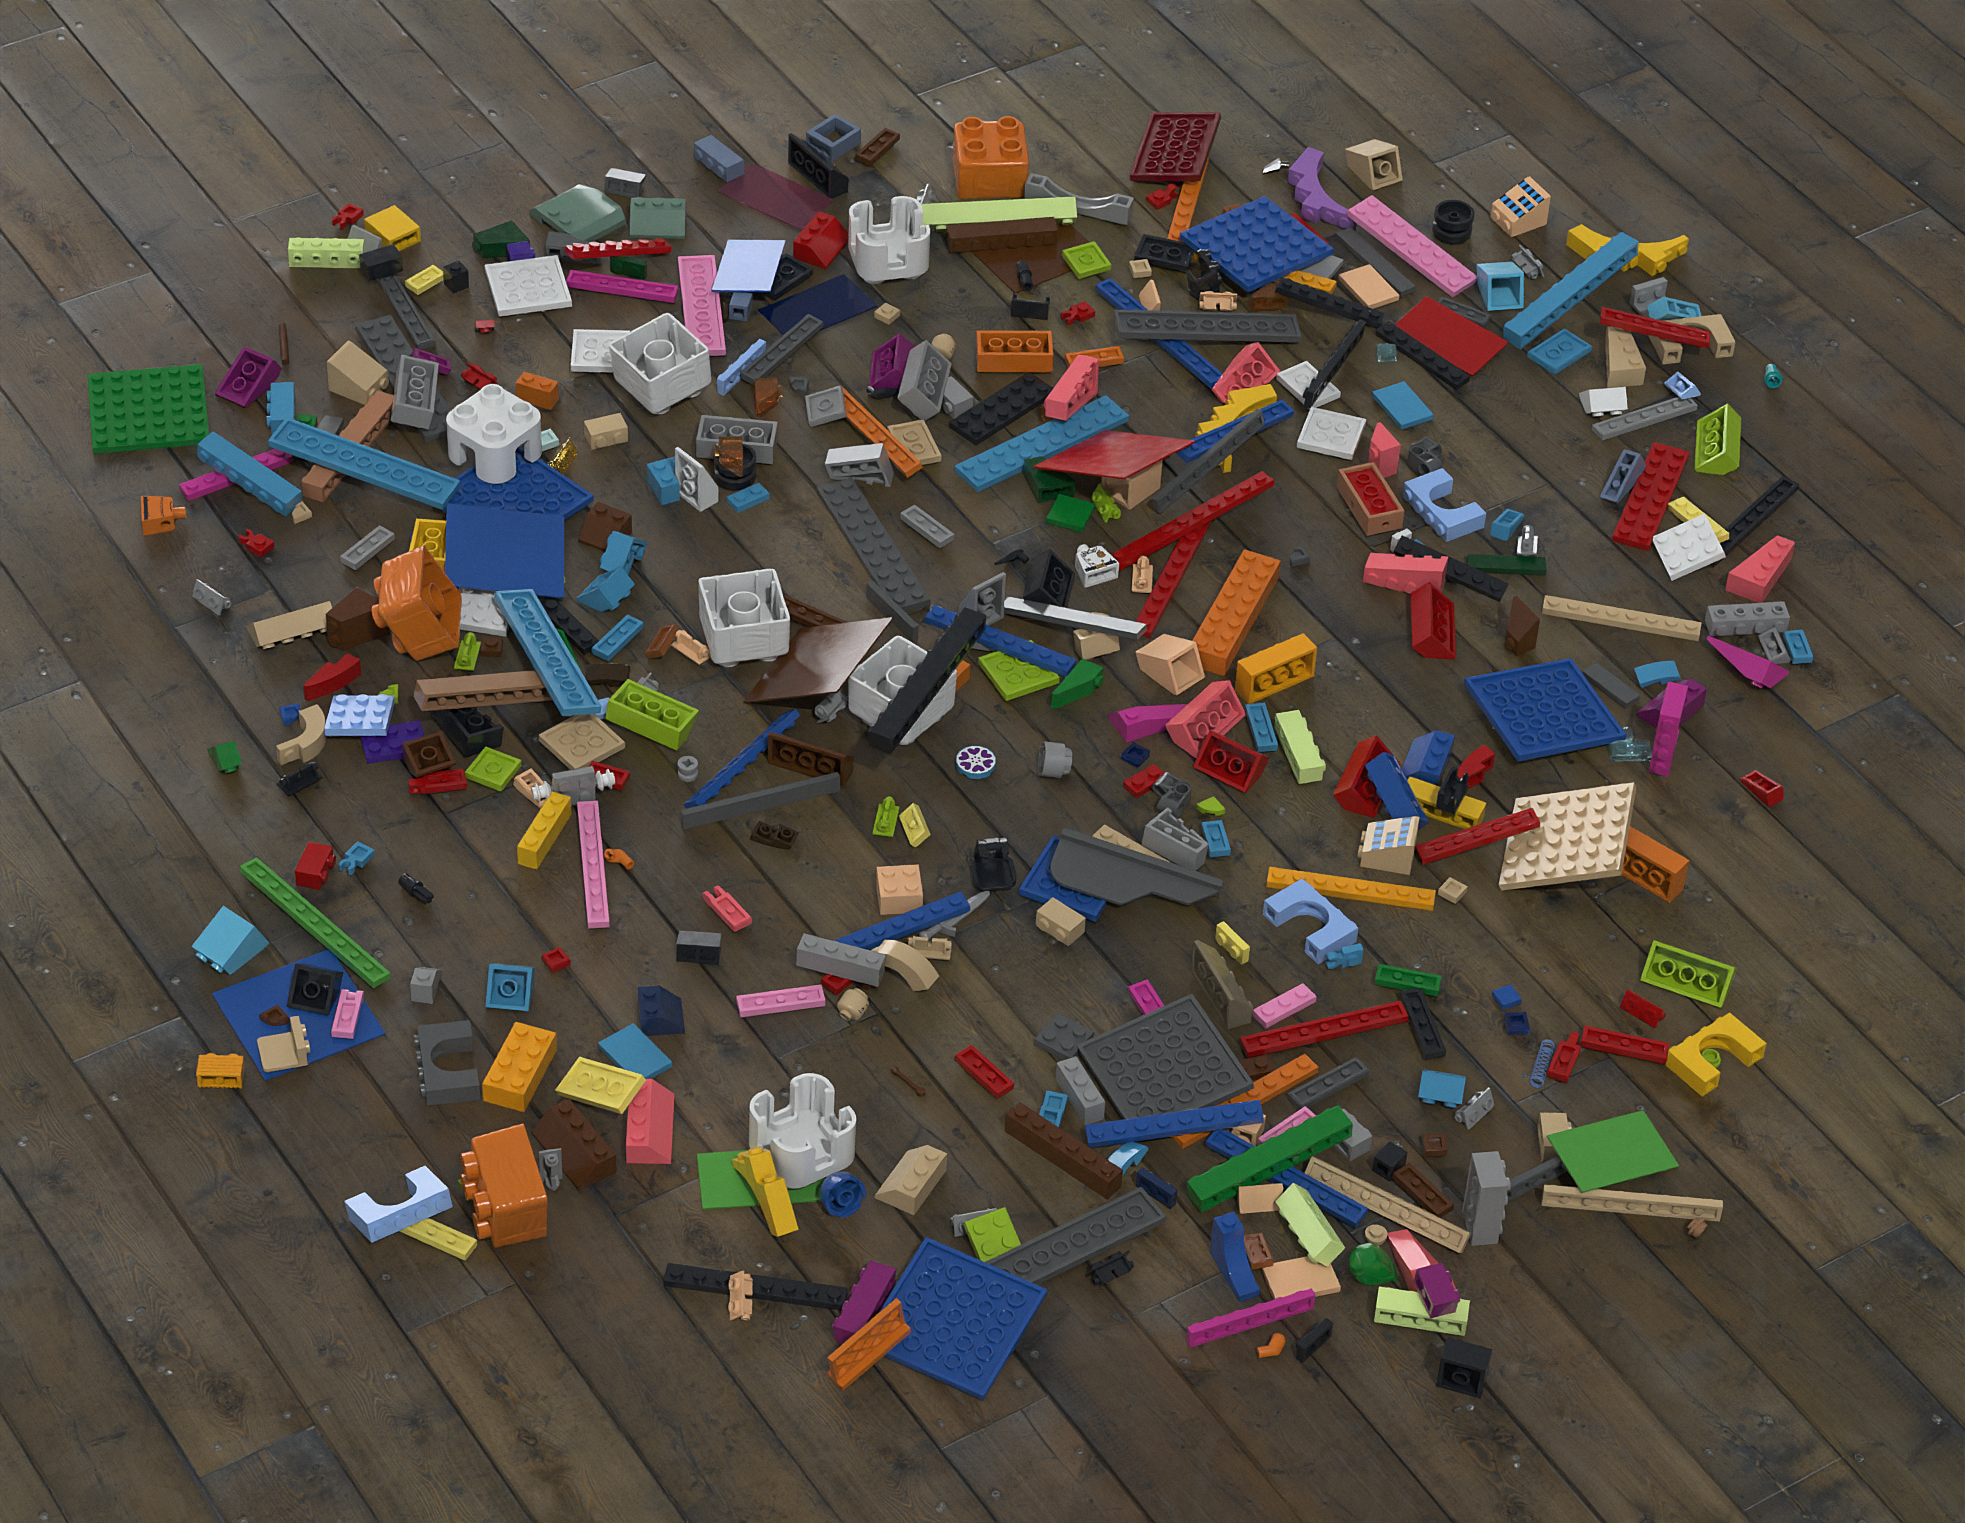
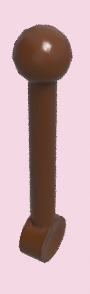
[891,1066,925,1097]

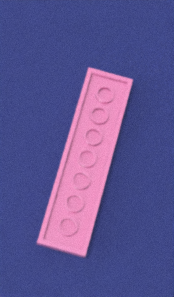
[1347,195,1478,298]
[678,255,726,356]

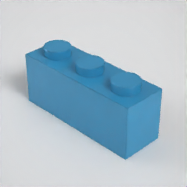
[267,382,295,435]

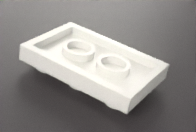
[1276,361,1341,410]

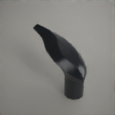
[867,386,900,399]
[994,549,1029,565]

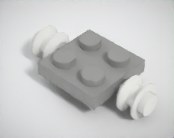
[531,766,615,806]

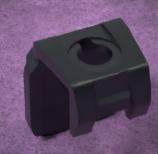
[1186,249,1223,300]
[972,837,1017,892]

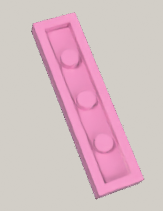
[736,985,825,1017]

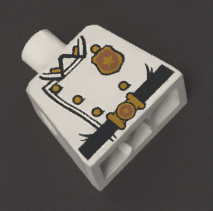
[1075,544,1119,588]

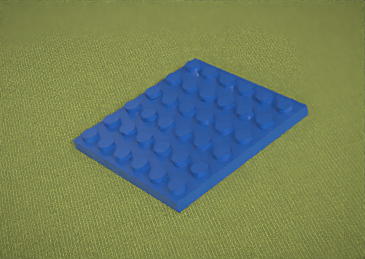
[1179,196,1334,292]
[440,446,594,520]
[1464,658,1626,761]
[880,1237,1048,1401]

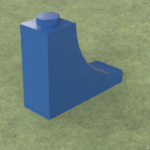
[1210,1212,1260,1302]

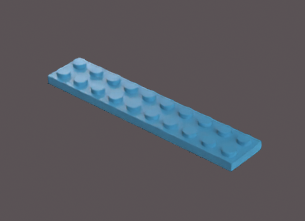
[954,395,1129,492]
[268,417,460,510]
[494,589,602,716]

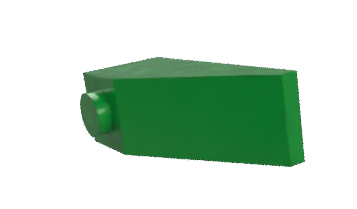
[1051,658,1104,709]

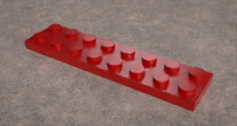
[1612,442,1690,551]

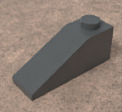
[546,232,601,264]

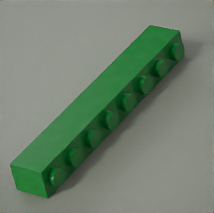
[1187,1105,1353,1213]

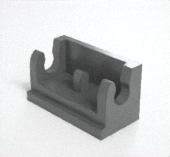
[604,168,646,198]

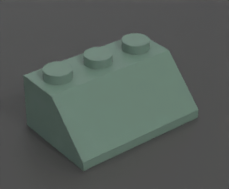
[630,197,686,239]

